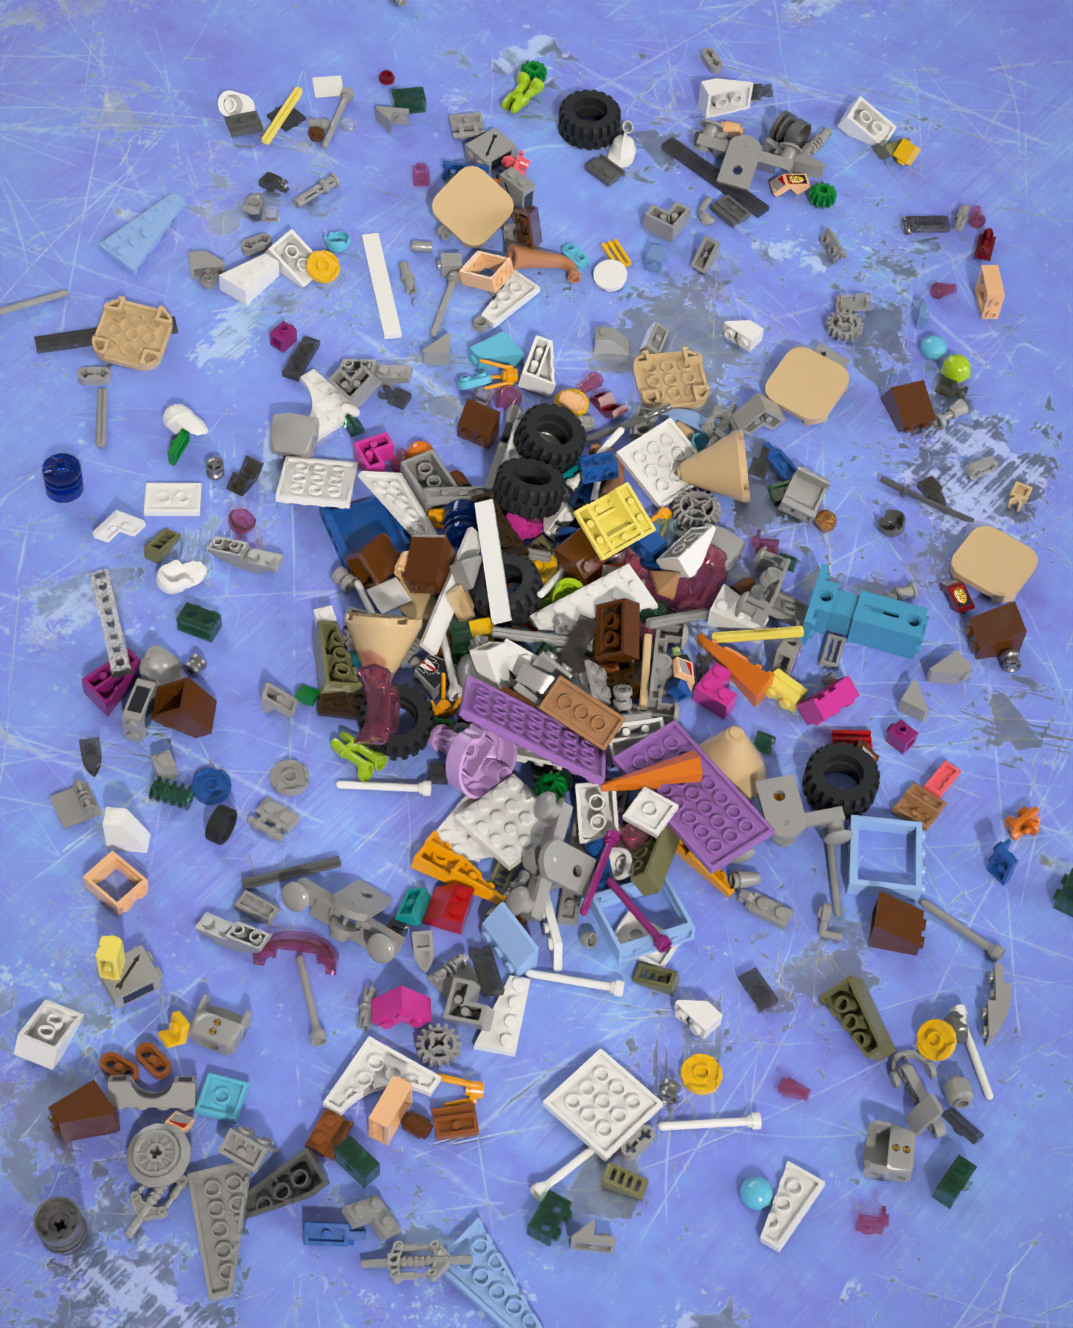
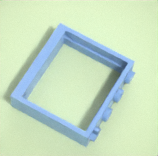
[846,815,926,901]
[590,876,695,964]

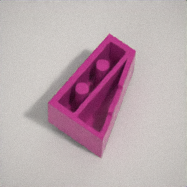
[796,675,860,725]

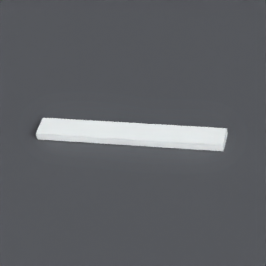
[362,233,402,339]
[474,499,512,625]
[419,527,481,656]

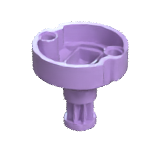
[428,722,517,800]

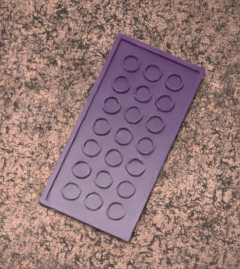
[458,674,606,786]
[612,720,775,874]

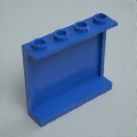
[320,497,410,572]

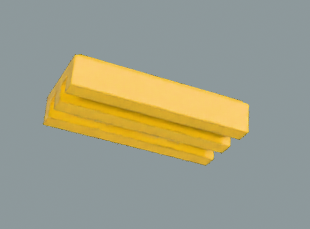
[601,239,631,267]

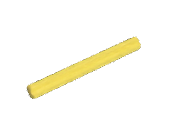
[261,87,303,145]
[712,626,804,644]

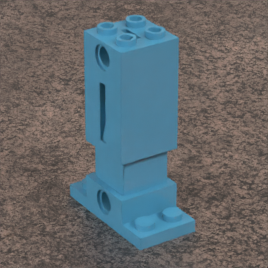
[800,564,929,659]

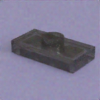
[738,967,779,1012]
[941,1107,984,1145]

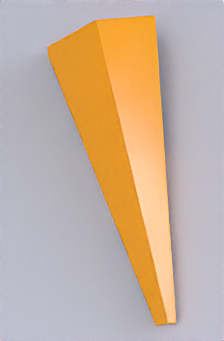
[410,830,507,905]
[675,840,735,898]

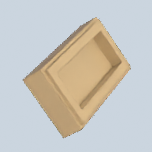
[446,584,476,627]

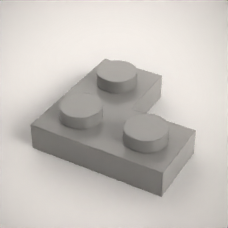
[341,1195,401,1241]

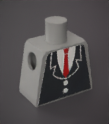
[771,637,803,676]
[410,654,458,700]

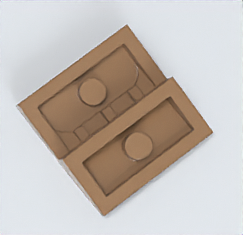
[892,782,948,832]

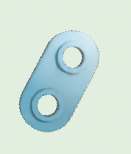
[562,243,590,270]
[457,371,492,390]

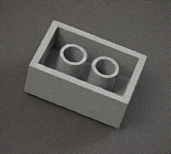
[400,449,458,514]

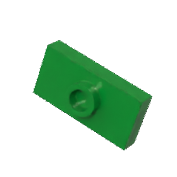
[167,428,190,466]

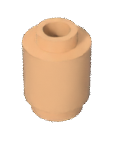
[721,121,744,139]
[559,390,587,413]
[394,551,409,579]

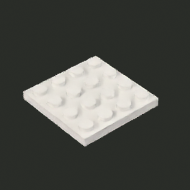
[615,418,698,510]
[276,456,358,509]
[455,774,548,871]
[542,1048,664,1162]

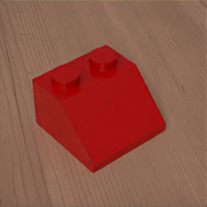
[422,883,475,935]

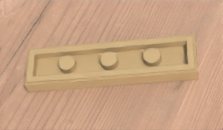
[638,634,652,712]

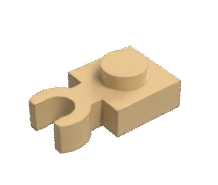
[1007,481,1033,512]

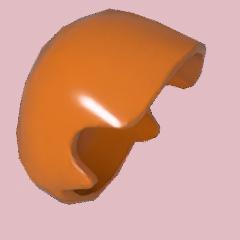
[406,441,435,460]

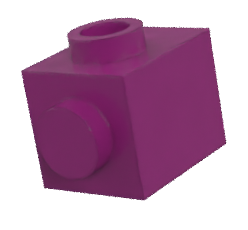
[270,321,297,353]
[885,719,918,754]

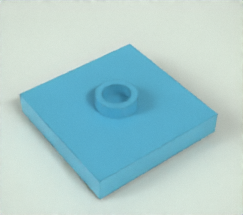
[194,1072,250,1124]

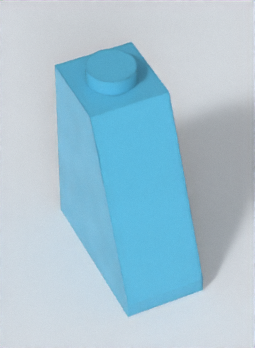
[468,331,524,370]

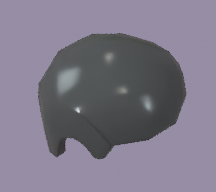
[878,510,906,538]
[943,1011,968,1044]

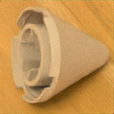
[677,429,750,503]
[345,612,423,689]
[698,726,767,801]

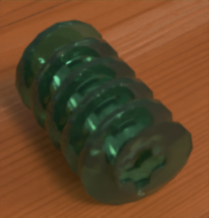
[149,776,194,811]

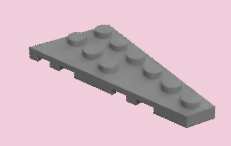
[187,1162,251,1302]

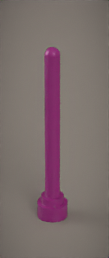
[580,829,621,916]
[606,878,672,953]

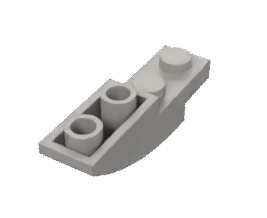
[763,137,826,178]
[340,359,413,388]
[207,536,284,575]
[195,912,271,953]
[981,963,1012,1047]

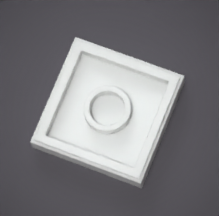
[623,786,678,838]

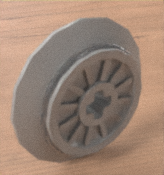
[126,1123,191,1188]

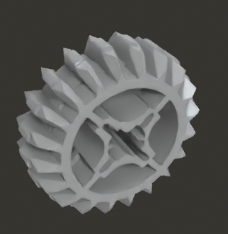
[672,489,722,529]

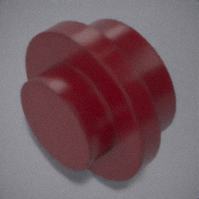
[379,70,395,85]

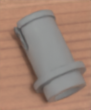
[308,117,330,131]
[411,239,432,253]

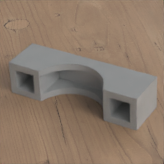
[107,1075,197,1111]

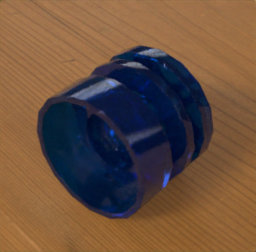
[42,453,84,503]
[443,500,479,548]

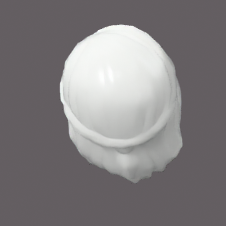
[162,404,208,436]
[156,560,208,595]

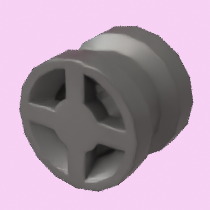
[206,457,224,480]
[1000,649,1022,672]
[182,654,207,678]
[657,1079,681,1105]

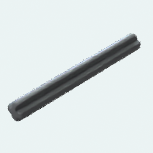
[241,856,341,889]

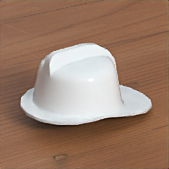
[217,90,255,117]
[608,132,636,168]
[609,847,635,880]

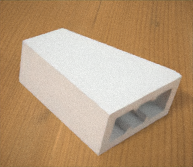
[470,642,510,690]
[103,807,151,853]

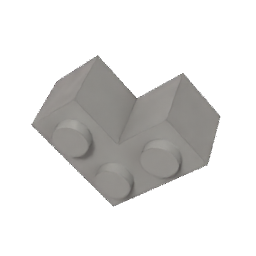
[643,202,691,243]
[328,365,383,409]
[732,393,786,436]
[443,977,495,1032]

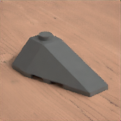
[245,1147,330,1219]

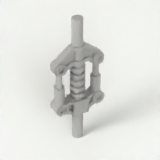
[701,403,739,448]
[124,1145,192,1240]
[361,1240,473,1284]

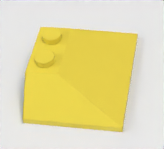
[573,482,656,561]

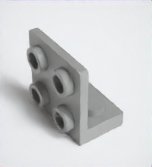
[579,659,611,706]
[218,1126,278,1173]

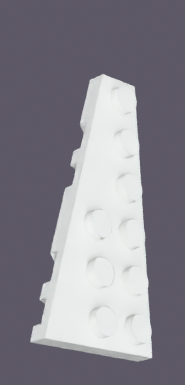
[358,471,438,536]
[530,563,658,632]

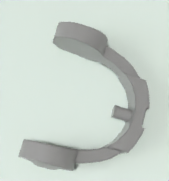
[889,1050,937,1088]

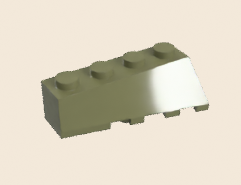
[312,621,363,696]
[630,824,680,897]
[818,975,896,1061]

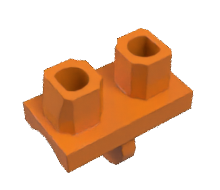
[1005,806,1041,841]

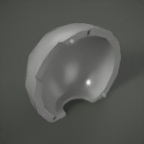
[139,645,183,687]

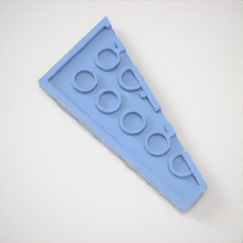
[98,192,185,275]
[442,1217,543,1328]

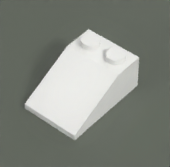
[698,78,753,119]
[837,96,897,147]
[266,229,313,288]
[656,526,716,578]
[575,781,620,844]
[14,999,84,1070]

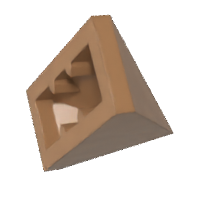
[649,571,680,600]

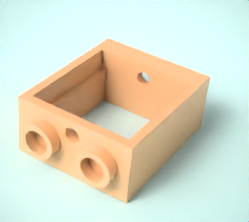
[459,251,514,293]
[975,265,1005,319]
[83,850,149,916]
[368,1076,413,1146]

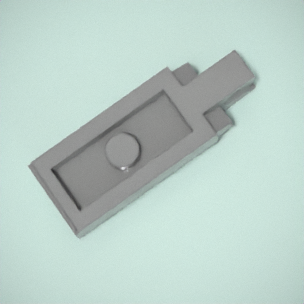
[737,889,794,930]

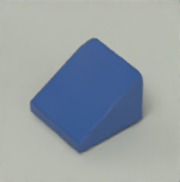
[665,677,692,702]

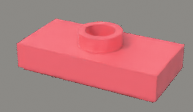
[923,760,961,798]

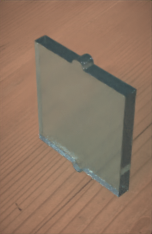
[653,519,678,548]

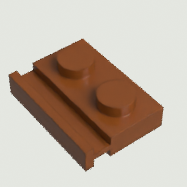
[432,1103,479,1141]
[305,1109,353,1161]

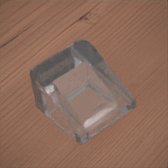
[262,205,280,222]
[472,385,497,406]

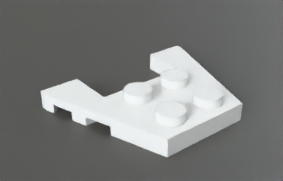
[436,795,494,864]

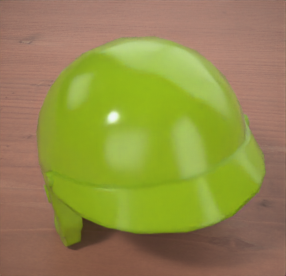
[940,354,971,385]
[550,578,584,603]

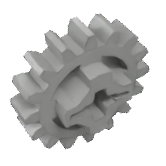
[825,309,864,342]
[416,1023,462,1069]

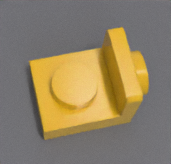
[158,1011,190,1048]

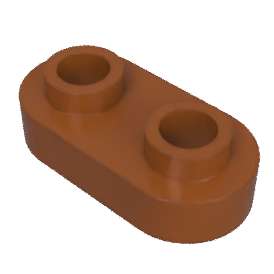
[135,1042,171,1080]
[100,1052,139,1082]

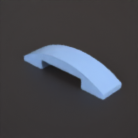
[659,408,727,437]

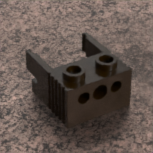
[590,657,641,700]

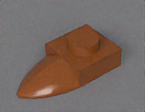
[597,661,619,673]

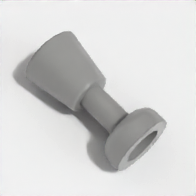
[932,399,968,430]

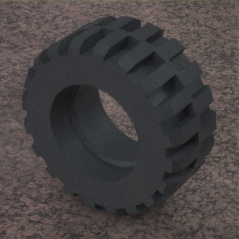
[558,89,621,151]
[514,403,587,473]
[492,457,566,519]
[470,553,544,626]
[359,682,435,761]
[802,742,880,820]

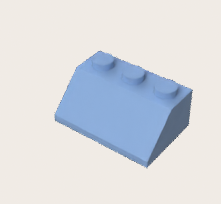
[481,902,539,977]

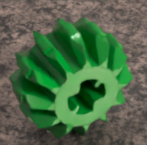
[520,60,547,82]
[808,181,837,209]
[533,770,568,802]

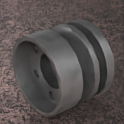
[769,110,812,148]
[33,1196,87,1255]

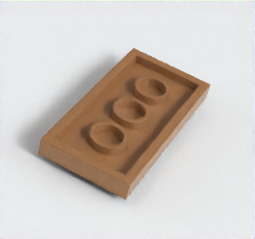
[538,675,626,752]

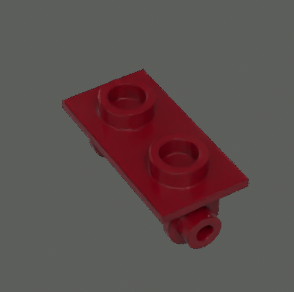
[974,228,996,261]

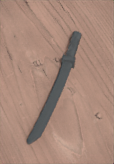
[586,403,672,443]
[880,476,975,522]

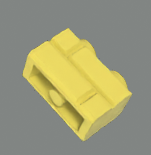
[766,668,808,713]
[95,935,126,981]

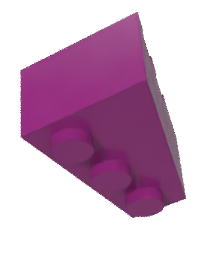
[81,648,141,717]

